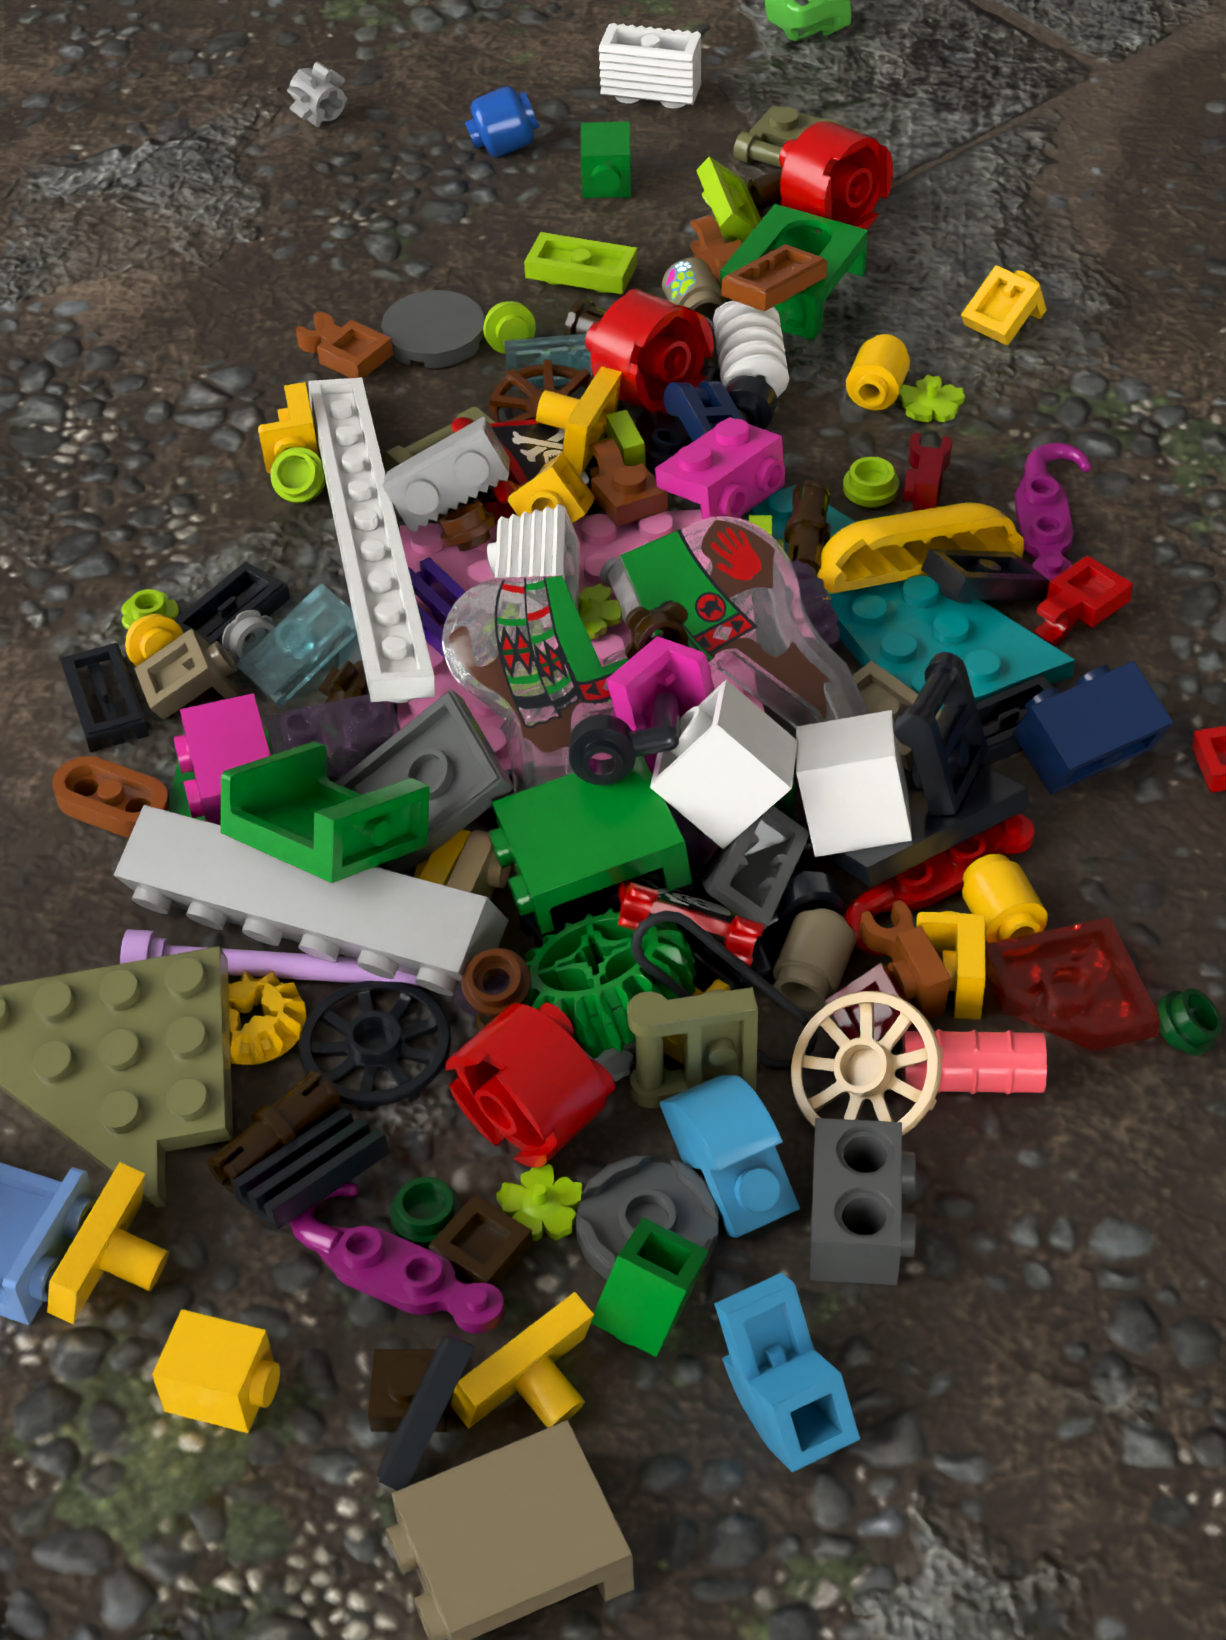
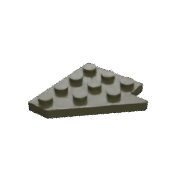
[0,946,233,1208]

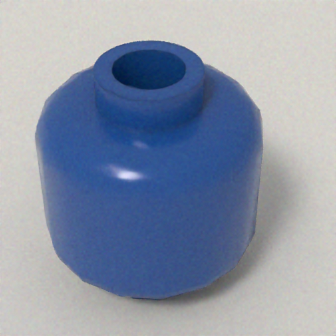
[465,86,539,158]

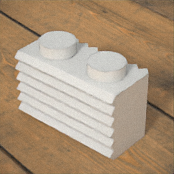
[599,23,701,108]
[485,504,581,636]

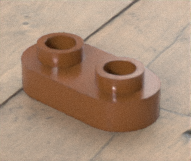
[52,756,170,838]

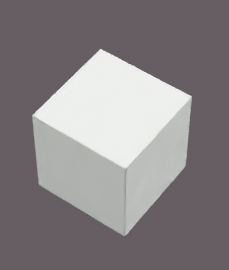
[650,679,798,849]
[796,710,912,857]

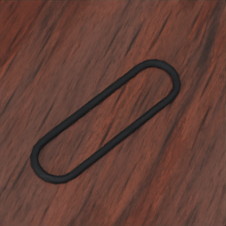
[631,911,818,1070]

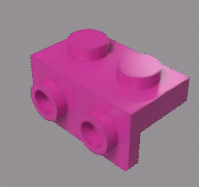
[655,417,785,532]
[606,636,715,775]

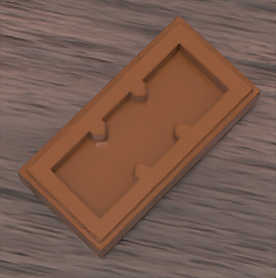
[721,244,828,312]

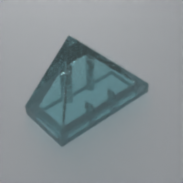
[504,333,594,390]

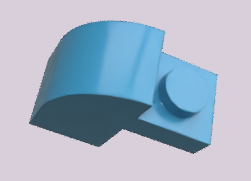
[659,1075,800,1238]
[714,1272,860,1472]

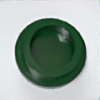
[1158,988,1223,1056]
[390,1177,462,1248]

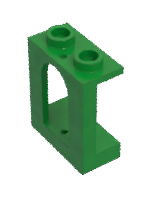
[720,204,868,341]

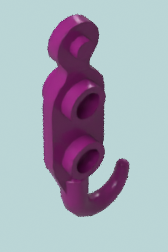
[1015,442,1092,590]
[289,1182,505,1334]

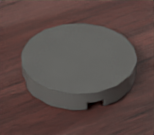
[381,290,485,369]
[576,1156,719,1280]

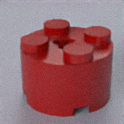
[779,121,893,229]
[585,289,714,414]
[446,1003,615,1168]

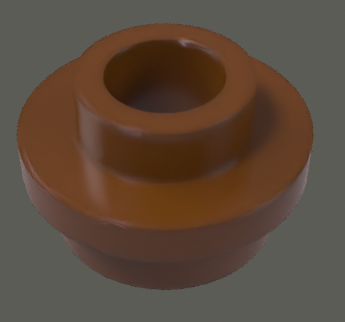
[440,501,497,551]
[461,948,532,1017]

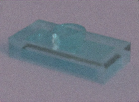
[236,583,357,708]

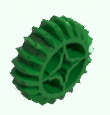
[524,907,697,1059]

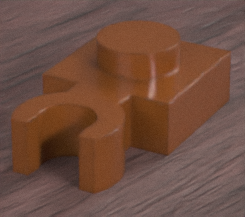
[295,312,393,379]

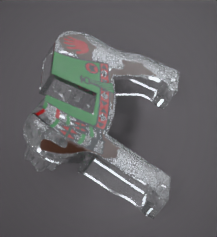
[442,516,869,794]

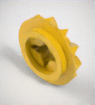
[228,970,307,1065]

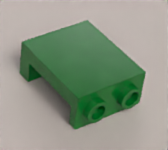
[221,741,430,883]
[488,756,693,935]

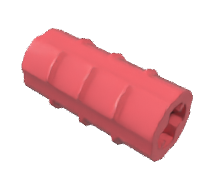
[901,1029,1047,1095]

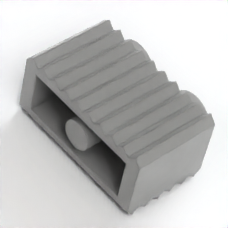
[382,416,510,532]

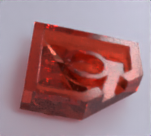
[985,917,1161,1051]

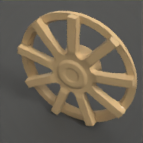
[791,991,944,1136]

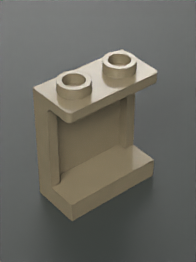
[386,1420,634,1640]

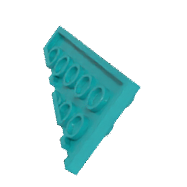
[746,485,1075,711]

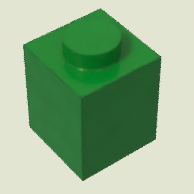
[581,121,631,198]
[591,1217,709,1357]

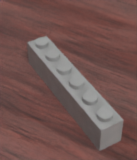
[113,805,508,996]

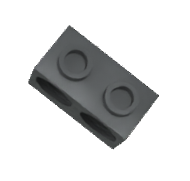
[809,1118,916,1285]

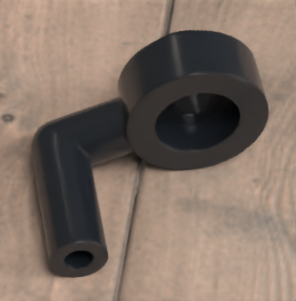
[703,367,778,429]
[569,692,681,785]
[750,871,844,987]

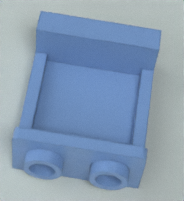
[0,1162,97,1325]

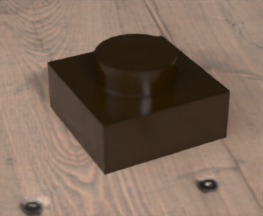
[429,1194,533,1288]
[368,1349,449,1432]

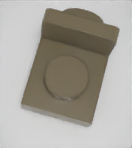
[134,628,240,720]

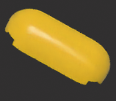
[817,502,1024,594]

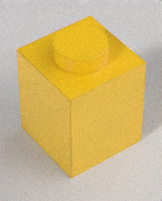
[152,1309,280,1433]

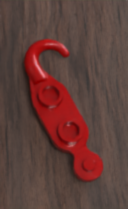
[844,814,1035,956]

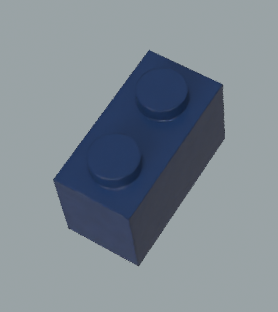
[1013,661,1173,795]

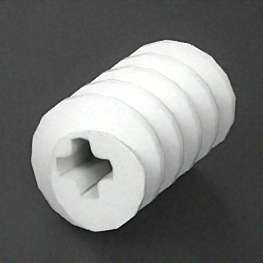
[713,300,789,397]

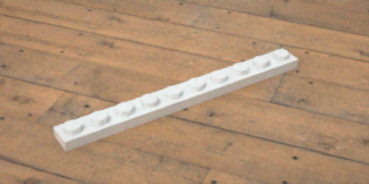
[308,377,435,703]

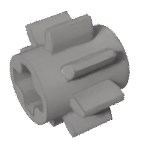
[287,62,348,127]

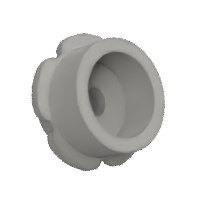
[222,610,279,667]

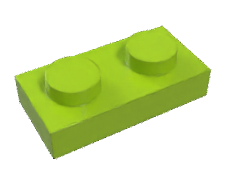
[696,156,761,243]
[524,232,638,294]

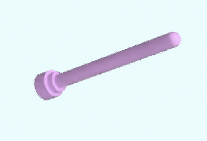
[120,929,424,988]

